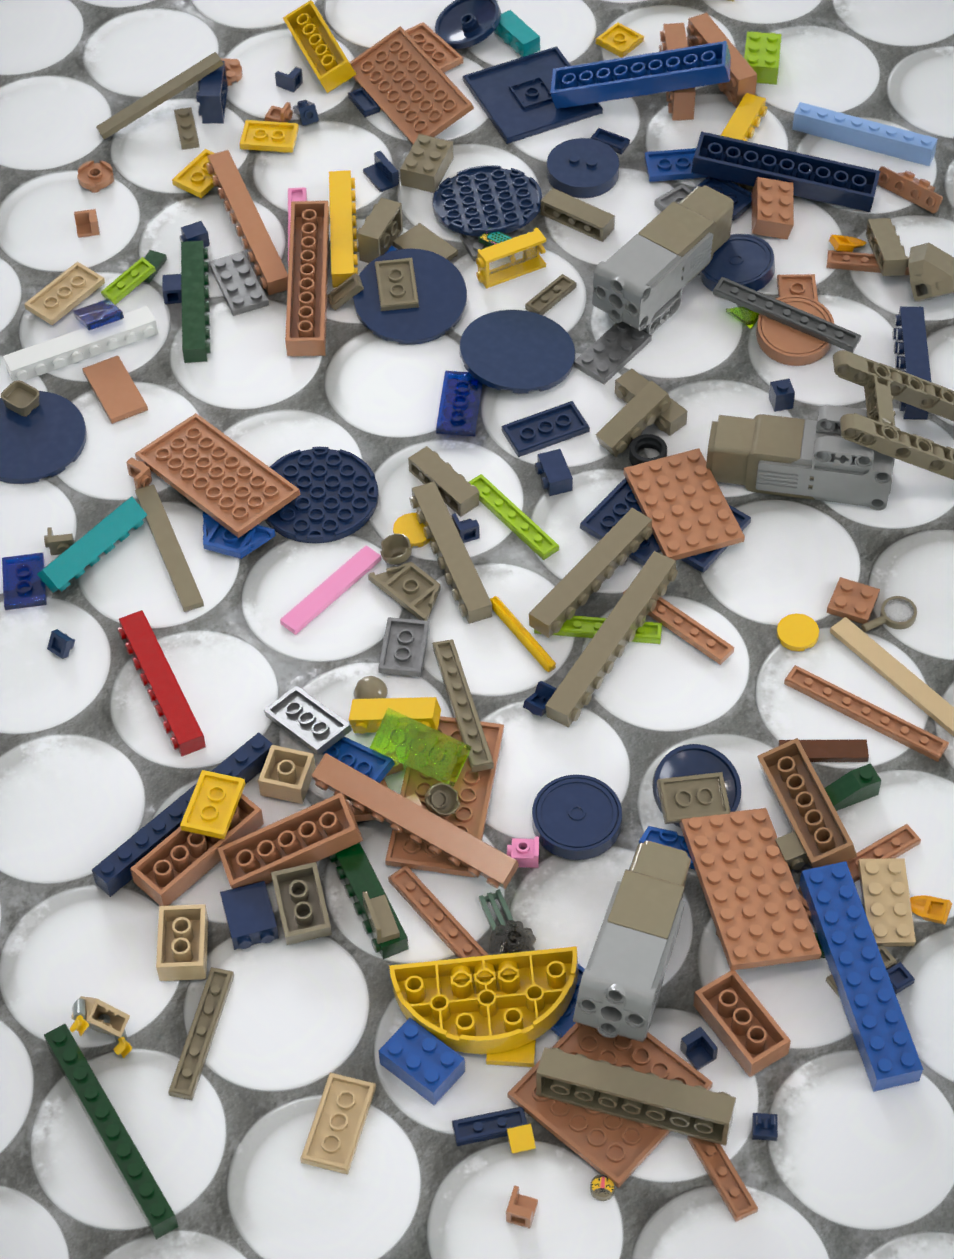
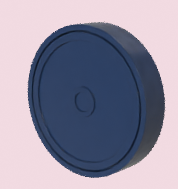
[547,138,619,198]
[700,234,775,292]
[532,775,622,860]

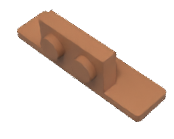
[877,166,943,213]

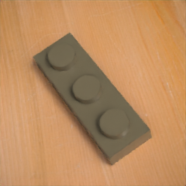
[174,107,199,150]

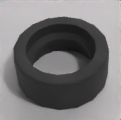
[629,434,667,466]

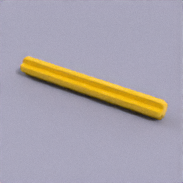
[490,596,556,672]

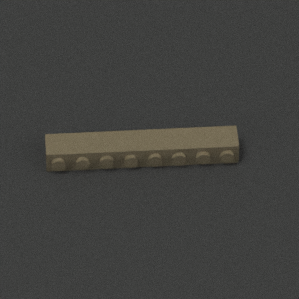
[409,481,492,624]
[529,508,653,638]

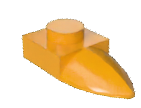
[829,235,867,252]
[910,895,952,925]

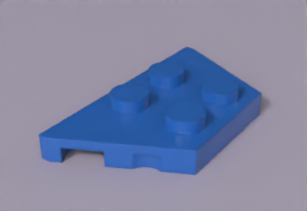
[203,511,276,559]

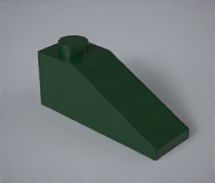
[824,763,882,811]

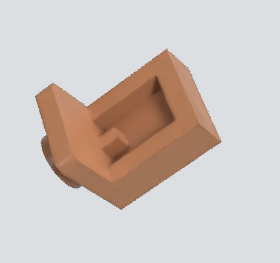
[265,102,293,123]
[126,457,152,489]

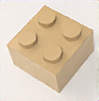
[258,745,316,804]

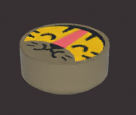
[590,1174,615,1201]

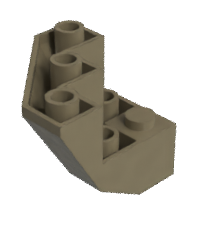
[908,242,954,302]

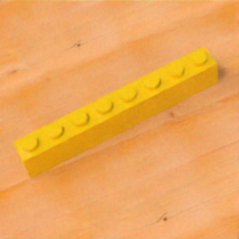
[329,170,358,288]

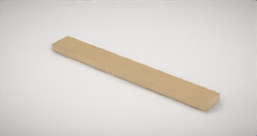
[830,617,954,737]

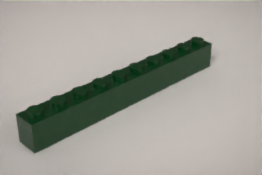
[44,1024,178,1239]

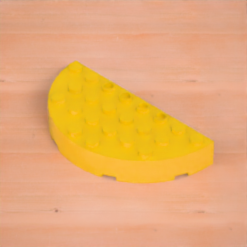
[389,946,578,1054]

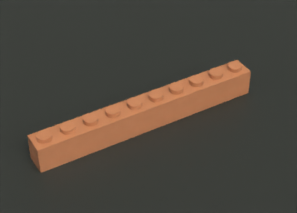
[206,150,288,295]
[311,753,519,889]

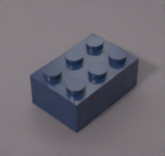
[196,61,228,124]

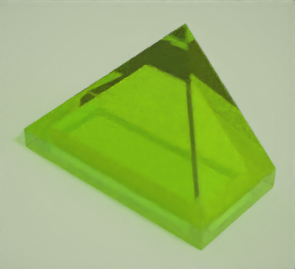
[726,306,759,329]

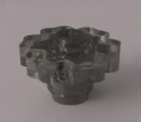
[489,920,536,955]

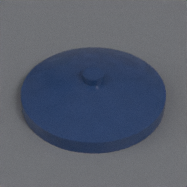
[435,0,501,49]
[652,744,741,828]

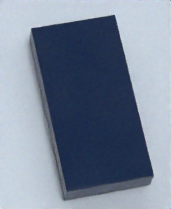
[348,87,380,117]
[590,128,630,155]

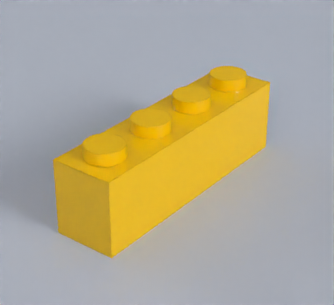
[721,93,767,141]
[348,697,441,734]

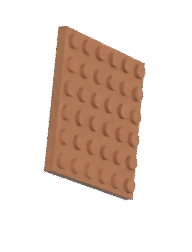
[507,1023,713,1188]

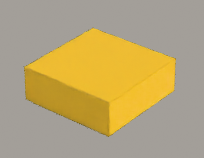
[506,1124,536,1154]

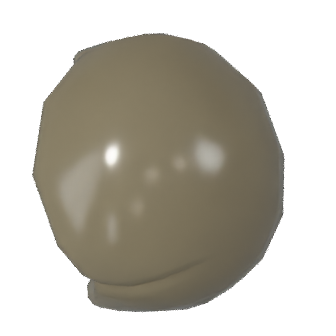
[380,533,412,565]
[353,676,388,699]
[425,783,460,817]

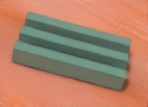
[479,889,517,938]

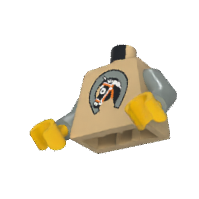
[70,996,132,1058]

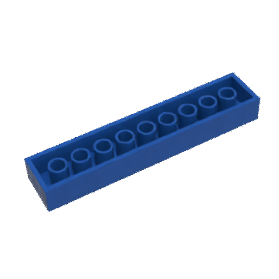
[550,41,731,109]
[799,861,923,1092]

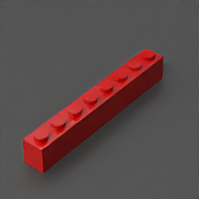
[117,610,206,757]

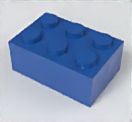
[378,1018,465,1105]

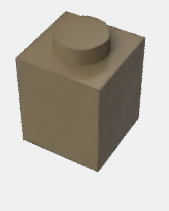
[775,831,808,870]

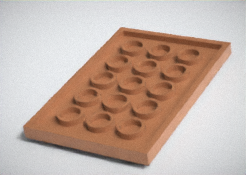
[623,448,745,560]

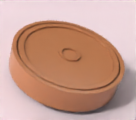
[756,295,834,366]

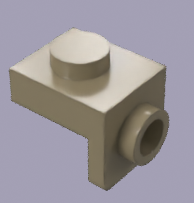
[44,527,74,555]

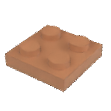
[826,577,880,624]

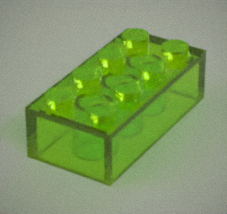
[370,708,472,787]

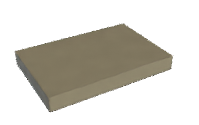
[393,223,458,261]
[375,258,419,311]
[656,772,731,824]

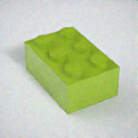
[744,32,782,85]

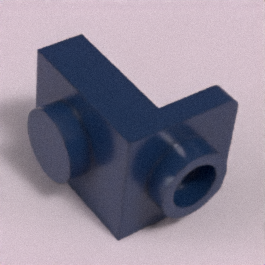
[292,100,319,126]
[523,681,557,716]

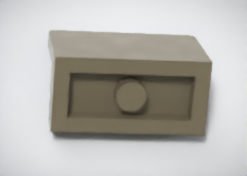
[362,891,400,944]

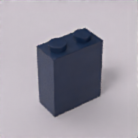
[220,881,279,950]

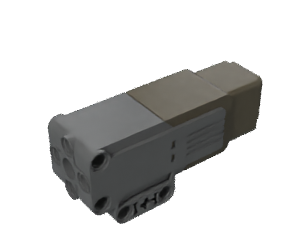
[592,185,734,334]
[706,405,895,510]
[573,841,691,1042]

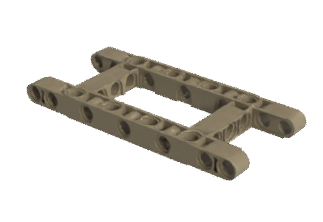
[833,350,954,480]

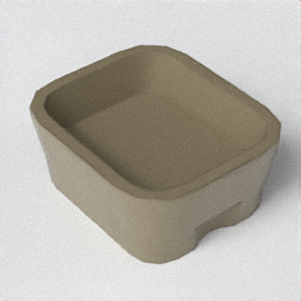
[1,380,39,416]

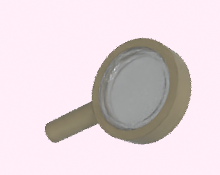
[861,596,917,632]

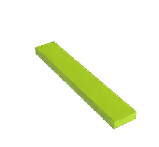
[468,474,559,560]
[534,616,662,644]

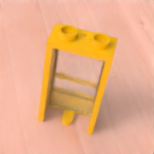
[476,228,547,289]

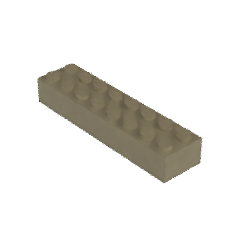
[536,1047,736,1146]

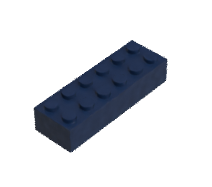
[892,307,931,420]

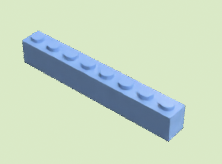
[792,102,938,166]

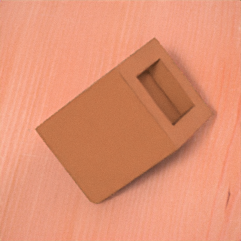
[74,209,100,238]
[506,1185,538,1228]

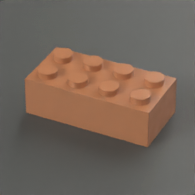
[693,970,791,1078]

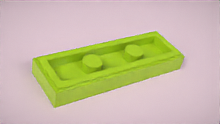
[101,257,156,306]

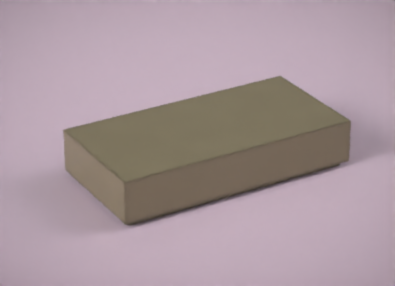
[327,273,364,311]

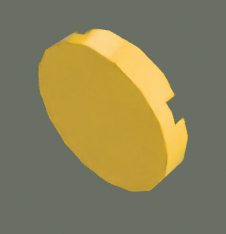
[393,513,430,548]
[776,613,819,652]

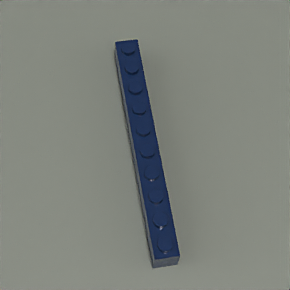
[92,732,274,897]

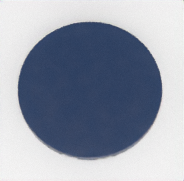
[432,165,542,237]
[353,249,467,345]
[459,310,575,394]
[0,391,87,484]
[264,446,378,544]

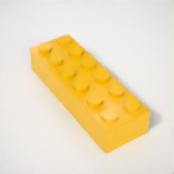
[283,0,357,93]

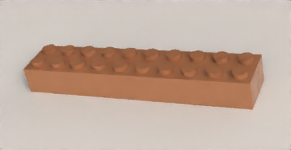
[285,201,330,356]

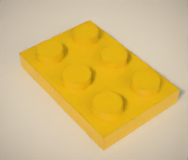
[240,120,299,153]
[172,149,215,198]
[180,770,245,839]

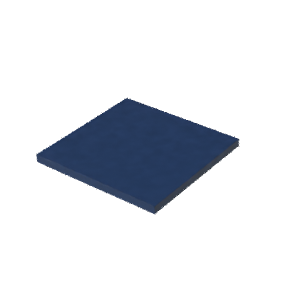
[463,46,603,144]

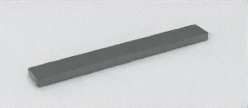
[713,277,861,353]

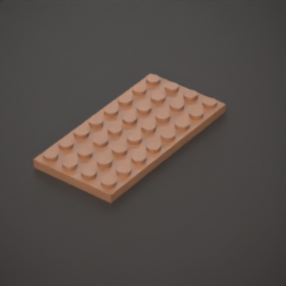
[350,26,474,145]
[135,413,300,538]
[385,716,504,877]
[679,808,822,971]

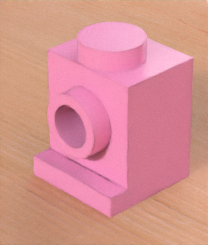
[507,837,539,868]

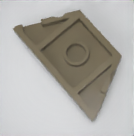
[368,562,441,621]

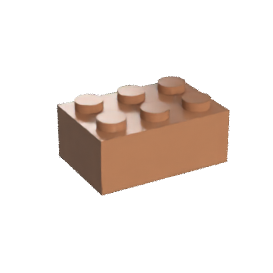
[752,177,794,240]

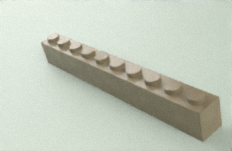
[545,551,678,728]

